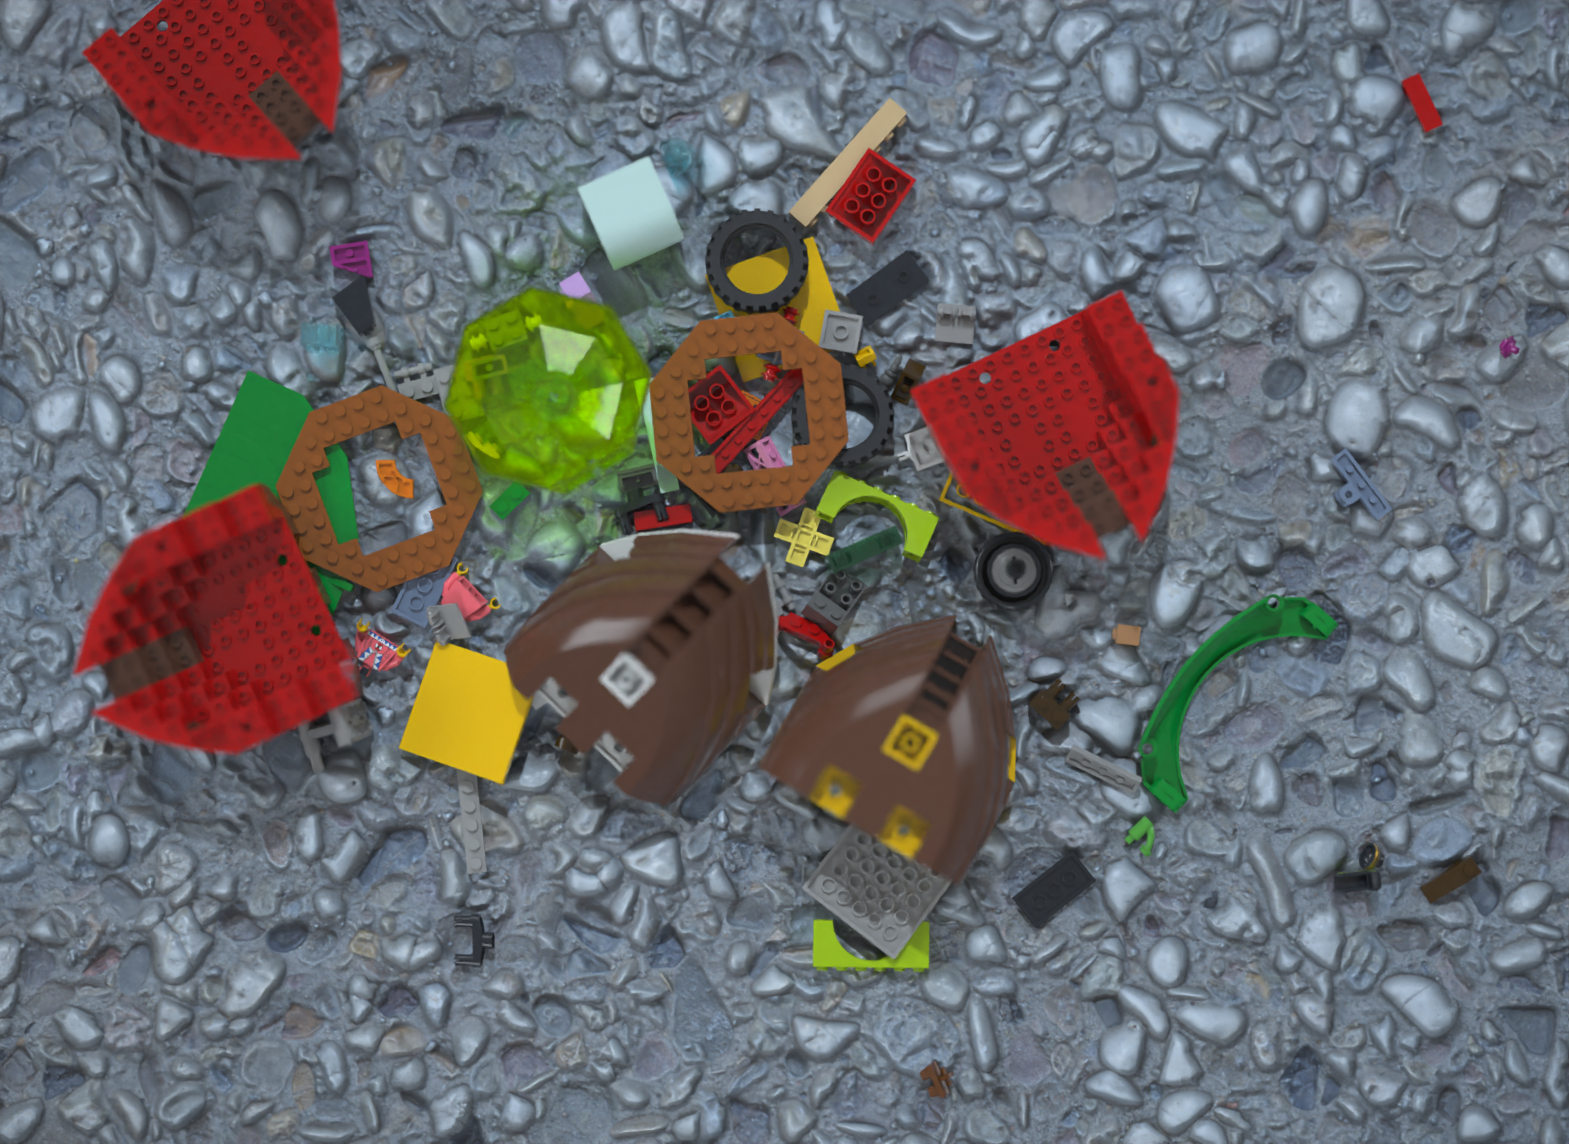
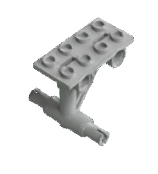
[297,698,373,773]

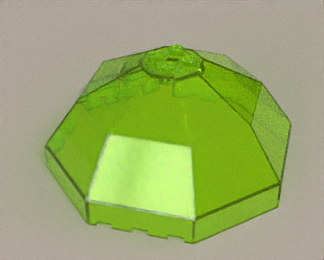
[443,285,653,495]

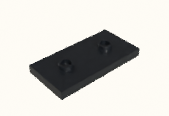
[846,250,930,326]

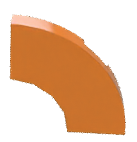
[376,460,414,499]

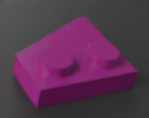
[329,241,374,278]

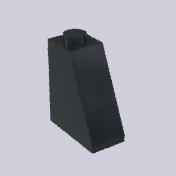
[332,275,377,336]

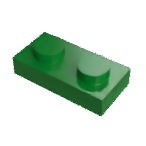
[489,480,530,520]

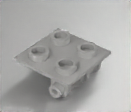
[935,303,976,344]
[426,603,471,646]

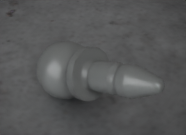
[879,355,902,388]

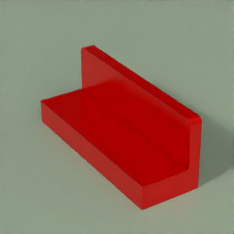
[633,504,693,532]

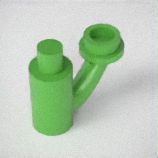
[1124,816,1155,857]

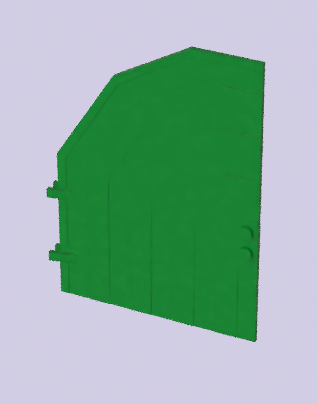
[183,371,360,636]

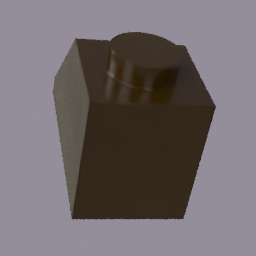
[891,358,926,406]

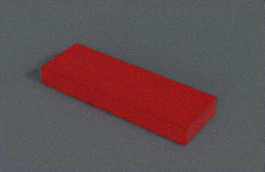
[1401,73,1443,133]

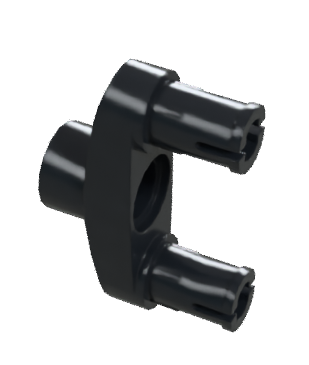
[613,488,670,536]
[454,914,495,968]

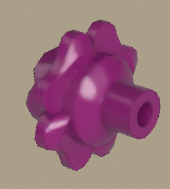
[1499,336,1520,359]

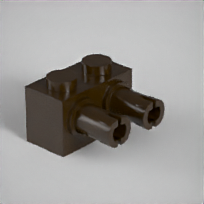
[1028,678,1080,730]

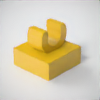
[853,345,877,369]

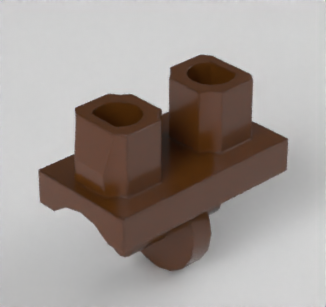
[920,1060,954,1099]

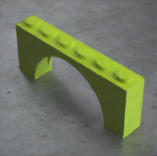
[814,470,939,563]
[813,919,929,972]

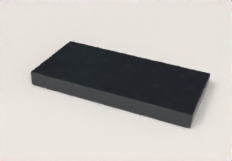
[1012,850,1096,928]

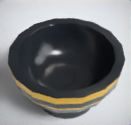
[1359,843,1385,870]

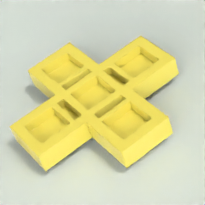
[774,507,834,568]

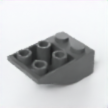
[801,564,868,635]

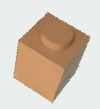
[1111,624,1141,646]

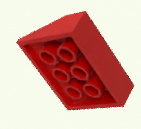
[825,148,916,246]

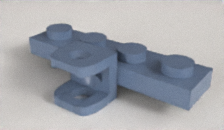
[1330,448,1392,521]

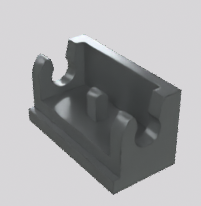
[616,463,659,493]

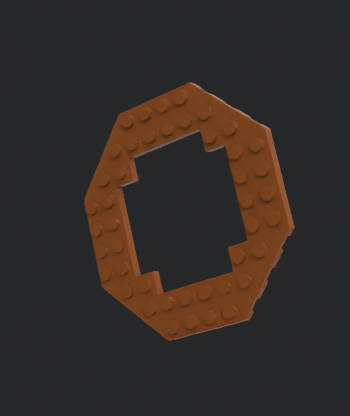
[649,312,849,513]
[276,385,484,592]

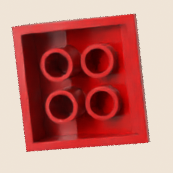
[688,364,755,445]

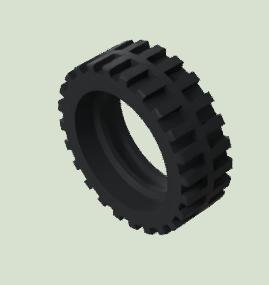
[705,208,808,315]
[791,363,895,469]

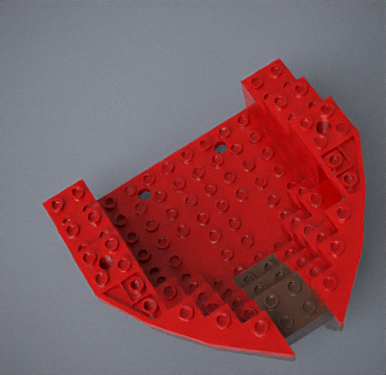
[82,0,342,161]
[909,290,1179,559]
[73,483,363,753]

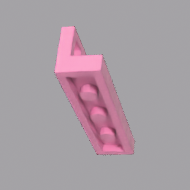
[743,436,806,517]

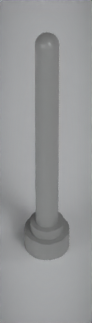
[365,336,398,392]

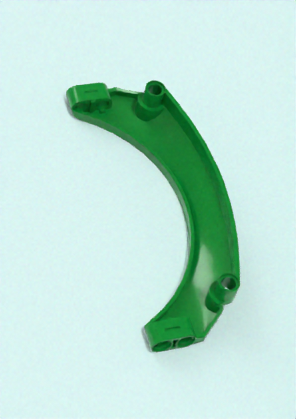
[1137,594,1339,814]

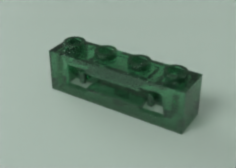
[823,525,903,574]

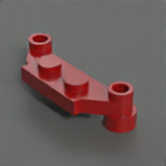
[778,612,835,660]

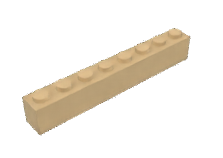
[788,98,907,229]

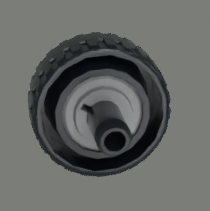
[973,531,1054,611]

